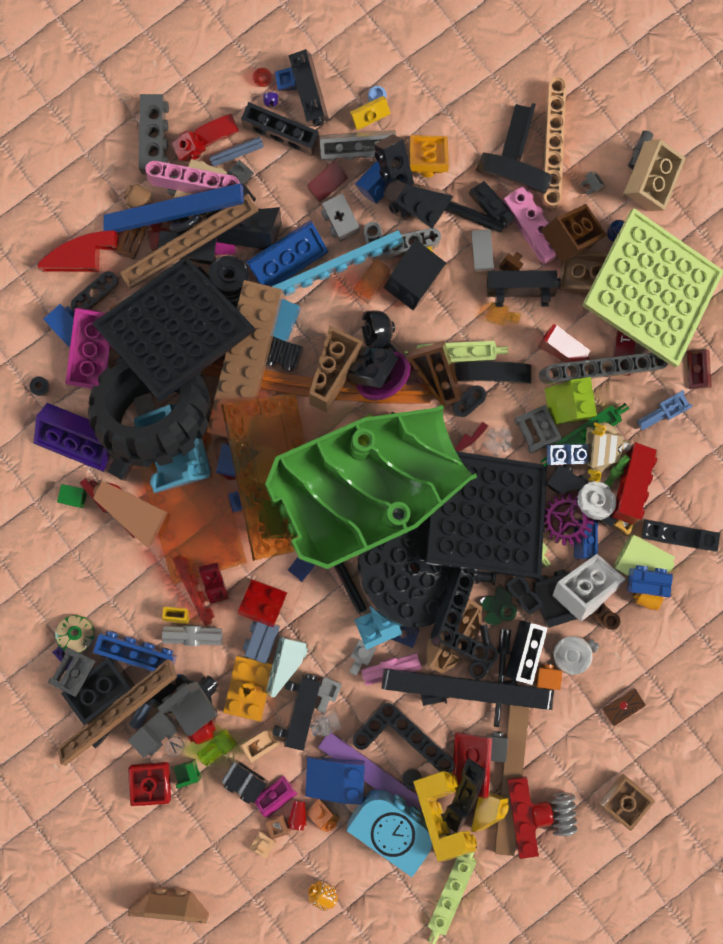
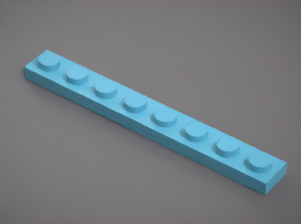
[272,230,404,296]

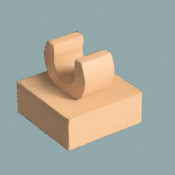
[249,830,277,859]

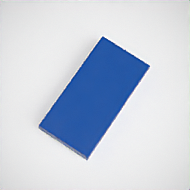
[246,220,329,287]

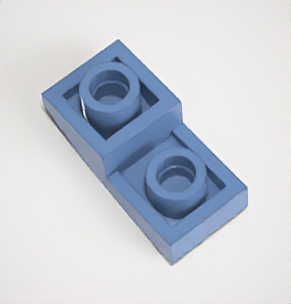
[547,444,588,465]

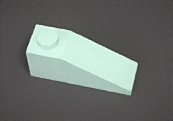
[266,636,307,697]

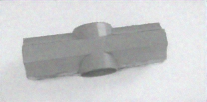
[162,625,223,646]

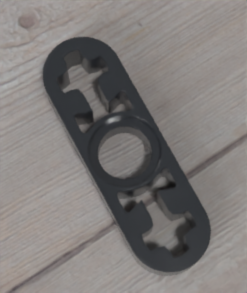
[71,271,119,312]

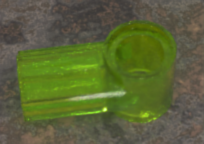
[196,729,237,767]

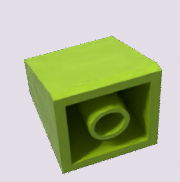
[544,377,597,425]

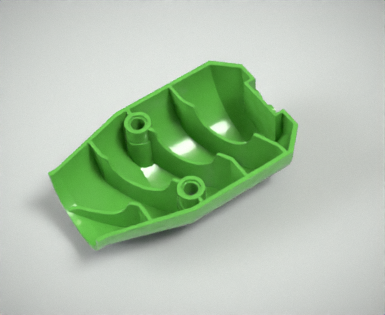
[265,405,477,569]

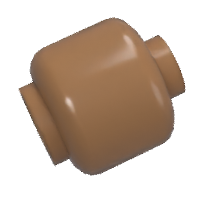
[124,184,153,208]

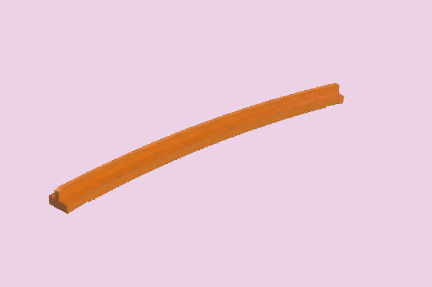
[200,358,431,404]

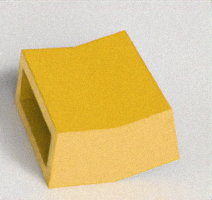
[162,607,190,624]

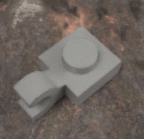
[349,640,376,676]
[317,677,342,713]

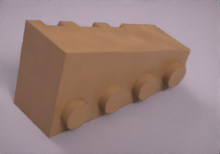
[309,325,363,413]

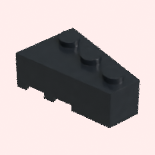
[383,178,453,229]
[216,207,282,250]

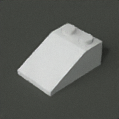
[553,554,626,621]

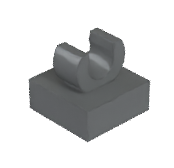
[227,160,254,184]
[581,171,606,195]

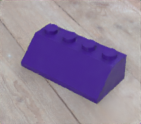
[33,403,111,472]

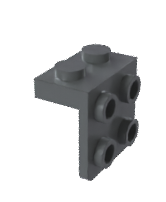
[158,682,217,736]

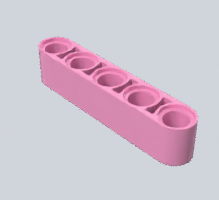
[145,161,239,194]

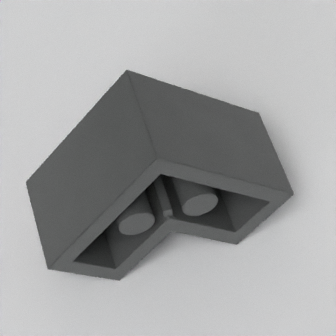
[128,711,179,758]

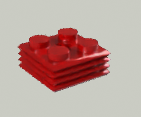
[128,762,171,806]

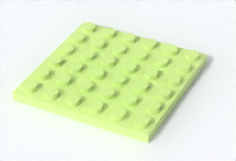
[582,208,723,368]

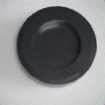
[402,768,422,789]

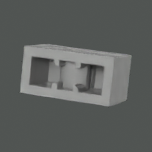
[321,193,360,242]

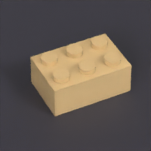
[623,139,686,211]

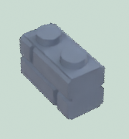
[243,621,280,663]

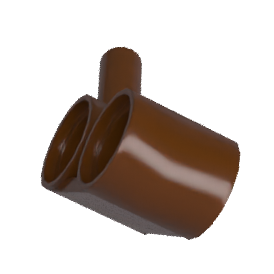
[589,603,621,630]

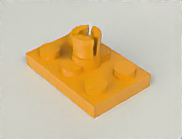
[410,135,449,178]
[223,655,273,722]

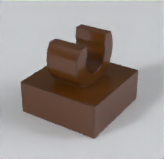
[499,252,524,271]

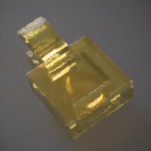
[486,302,521,326]

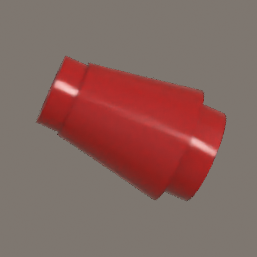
[287,801,307,831]

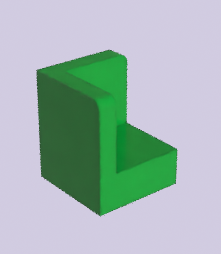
[57,484,87,508]
[173,759,202,789]

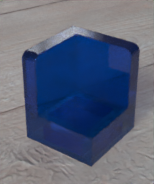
[288,557,315,582]

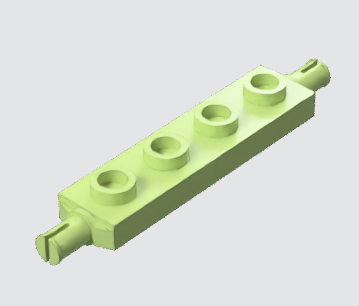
[405,341,508,363]
[428,852,477,944]

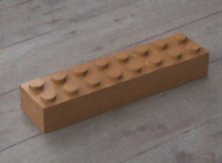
[207,280,284,442]

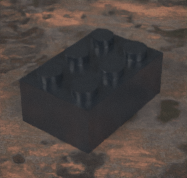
[61,657,135,725]

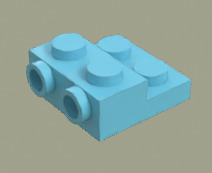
[355,606,402,650]

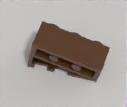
[406,341,462,406]

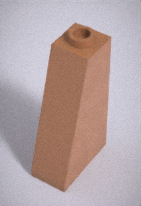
[93,481,168,547]

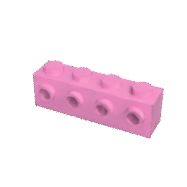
[503,186,557,266]

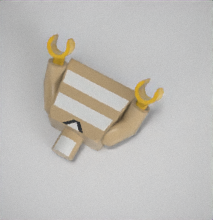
[585,422,631,482]

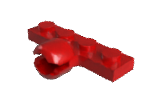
[507,776,553,859]

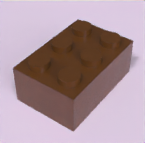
[541,204,607,262]

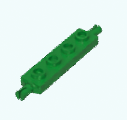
[540,403,629,467]

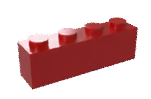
[611,442,657,525]

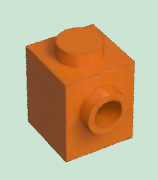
[533,663,563,690]

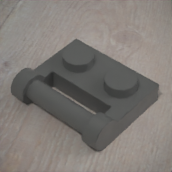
[514,405,562,454]
[47,647,95,697]

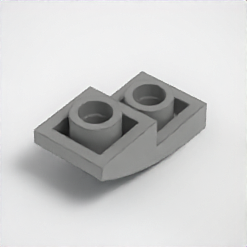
[472,229,494,271]

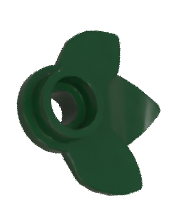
[480,587,517,625]

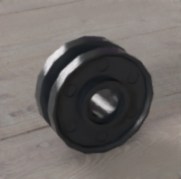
[209,256,249,299]

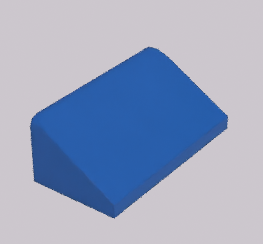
[574,520,598,559]

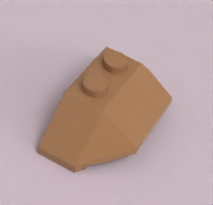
[427,599,482,674]
[128,886,209,924]

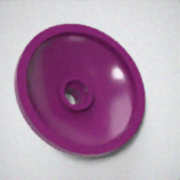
[357,352,410,401]

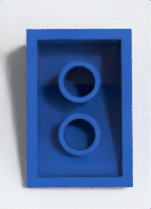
[305,757,365,805]

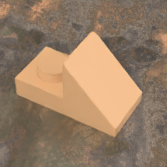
[240,727,280,764]

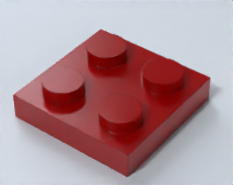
[237,579,288,628]

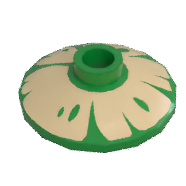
[55,615,94,653]

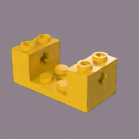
[413,771,477,862]

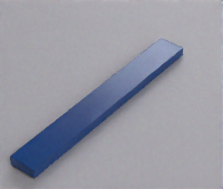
[103,183,243,232]

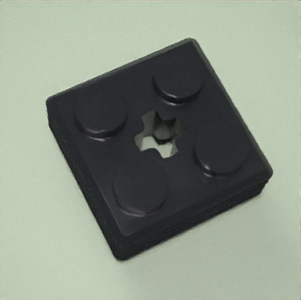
[347,346,398,388]

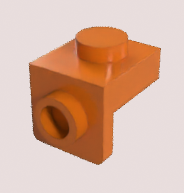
[306,799,340,832]

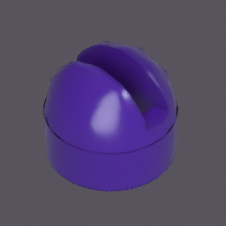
[263,92,278,108]

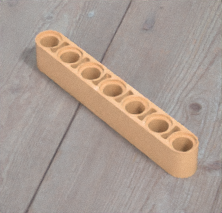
[541,77,566,211]

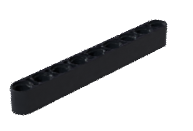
[381,669,555,710]

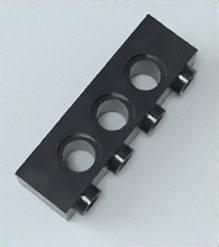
[241,102,319,156]
[374,134,414,218]

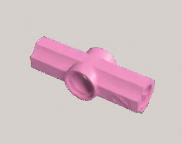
[361,653,422,686]

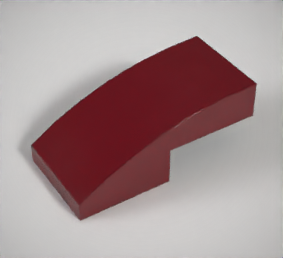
[455,422,489,452]
[199,562,229,604]

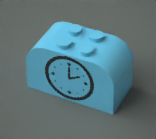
[346,789,432,877]

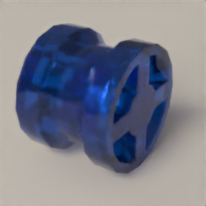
[606,220,624,242]

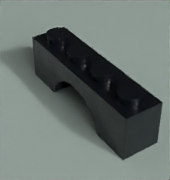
[546,464,617,527]

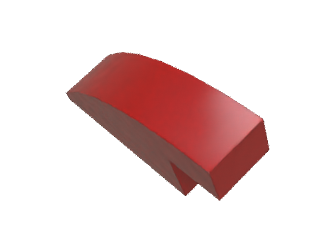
[38,230,119,272]

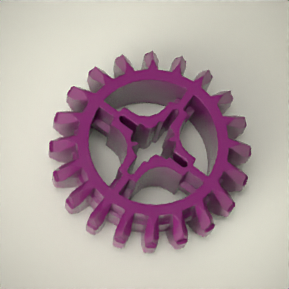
[544,494,594,546]

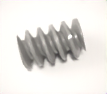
[551,792,578,836]

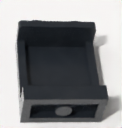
[532,569,577,628]

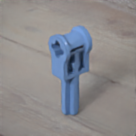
[637,390,693,430]

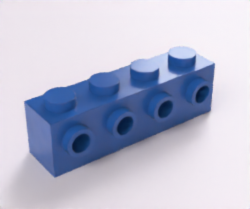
[93,630,177,671]

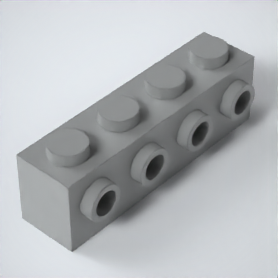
[320,130,396,161]

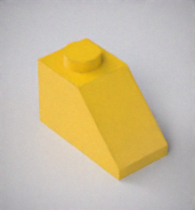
[471,792,509,832]

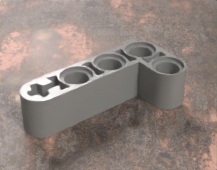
[364,222,441,261]

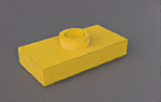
[350,95,391,130]

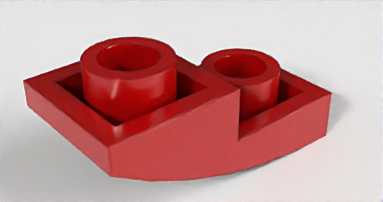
[195,114,239,148]

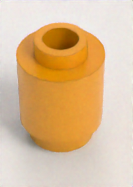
[632,593,663,611]

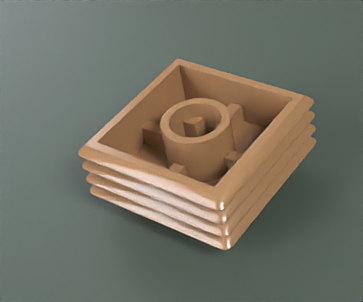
[599,774,655,831]

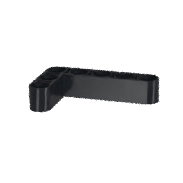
[430,568,489,663]
[353,700,455,774]

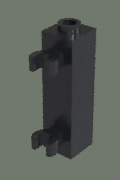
[288,49,329,127]
[486,270,561,307]
[273,673,321,751]

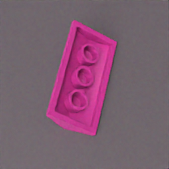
[65,308,110,389]

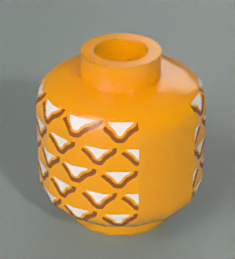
[308,881,338,911]

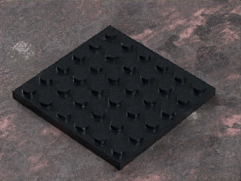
[92,256,255,402]
[425,451,547,579]

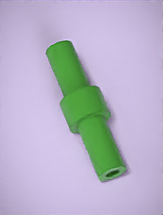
[604,455,630,488]

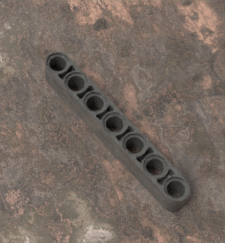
[539,353,668,384]

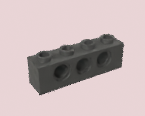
[139,94,169,175]

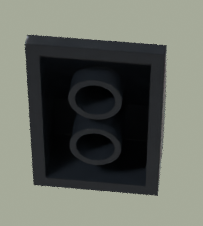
[383,239,446,311]

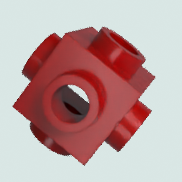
[171,131,206,162]

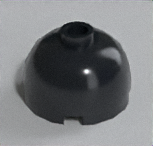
[362,310,395,348]

